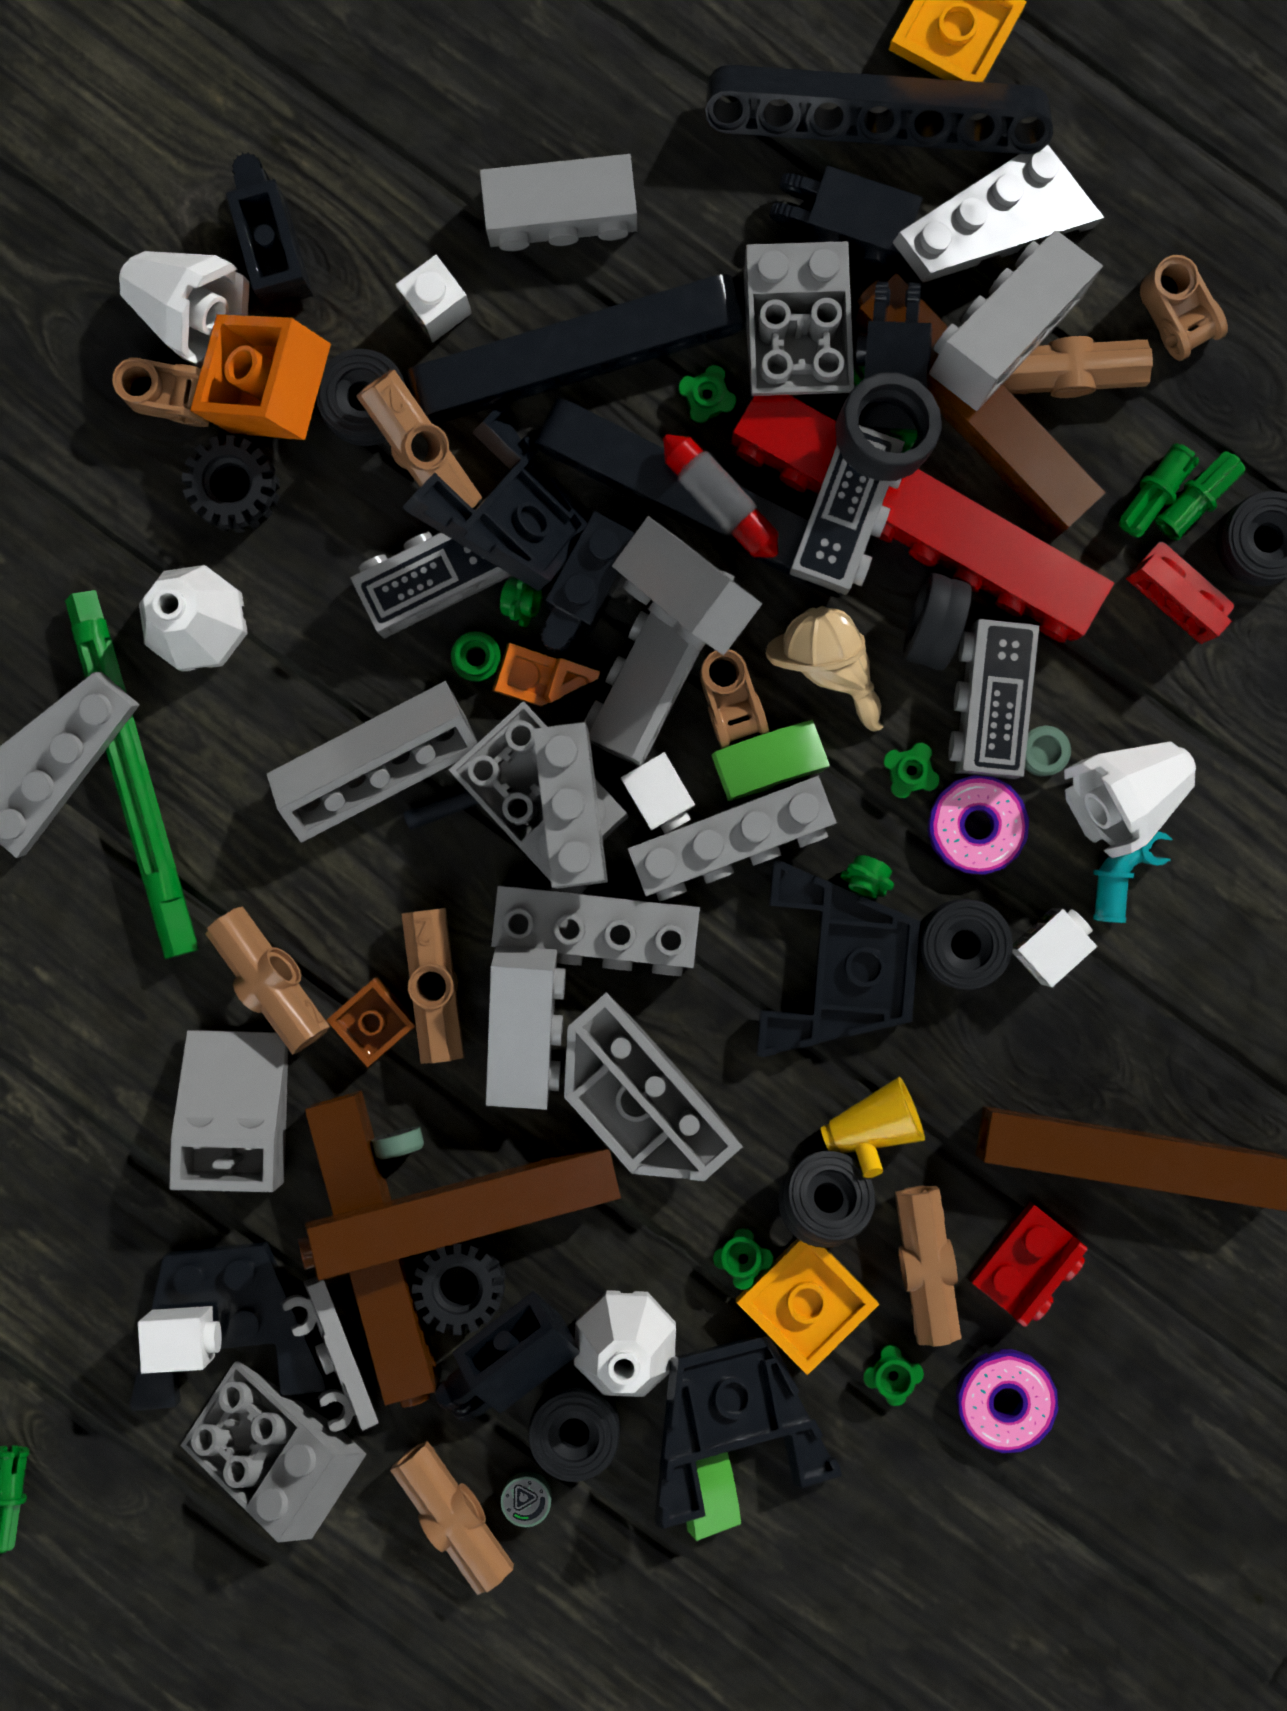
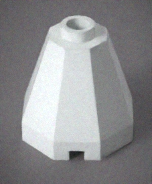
[119,251,249,368]
[139,565,248,672]
[1064,741,1196,858]
[574,1290,676,1397]

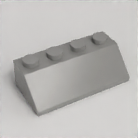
[585,570,734,767]

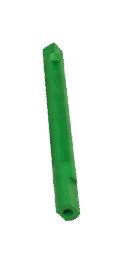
[65,590,199,959]

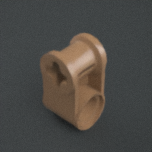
[1140,255,1228,361]
[113,358,209,427]
[699,649,769,749]

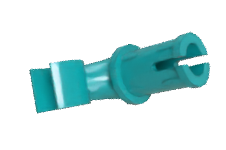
[1093,831,1173,923]

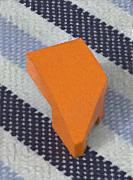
[492,643,600,706]

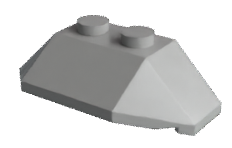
[564,992,743,1181]

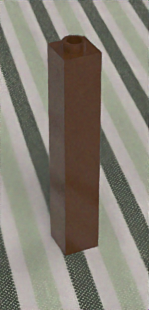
[854,273,1105,537]
[305,1090,440,1407]
[975,1106,1287,1211]
[298,1145,621,1281]

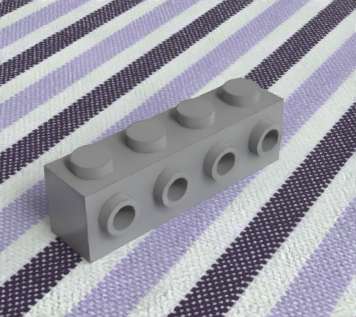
[928,229,1103,411]
[267,681,478,843]
[628,775,837,902]
[491,886,700,976]

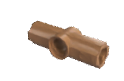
[1002,336,1153,398]
[356,369,482,508]
[206,906,330,1055]
[402,908,465,1064]
[895,1186,961,1347]
[390,1441,514,1595]

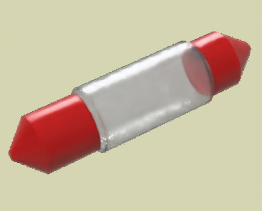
[663,434,779,558]

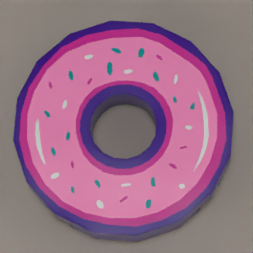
[927,775,1029,875]
[956,1349,1058,1453]

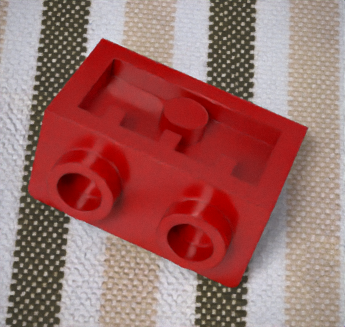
[1126,542,1234,644]
[969,1201,1088,1327]

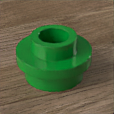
[451,632,501,682]

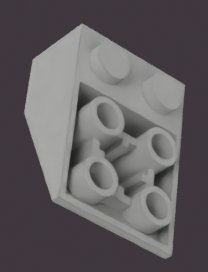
[743,241,854,396]
[449,701,629,881]
[170,1030,288,1192]
[180,1361,366,1542]

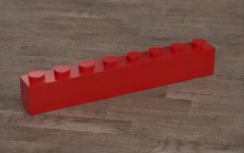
[731,395,1114,643]

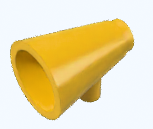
[821,1077,925,1178]

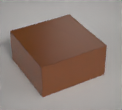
[326,977,416,1068]

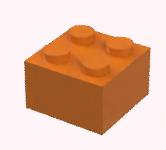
[190,314,331,440]

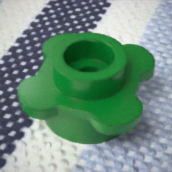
[679,365,736,424]
[500,576,542,627]
[883,743,939,798]
[840,855,894,899]
[713,1228,774,1290]
[863,1345,924,1406]

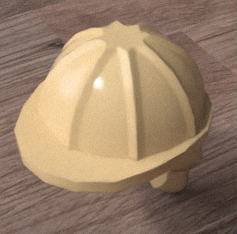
[766,606,883,732]

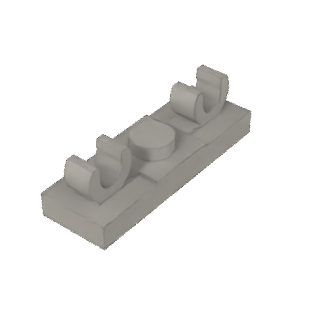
[281,1276,379,1432]

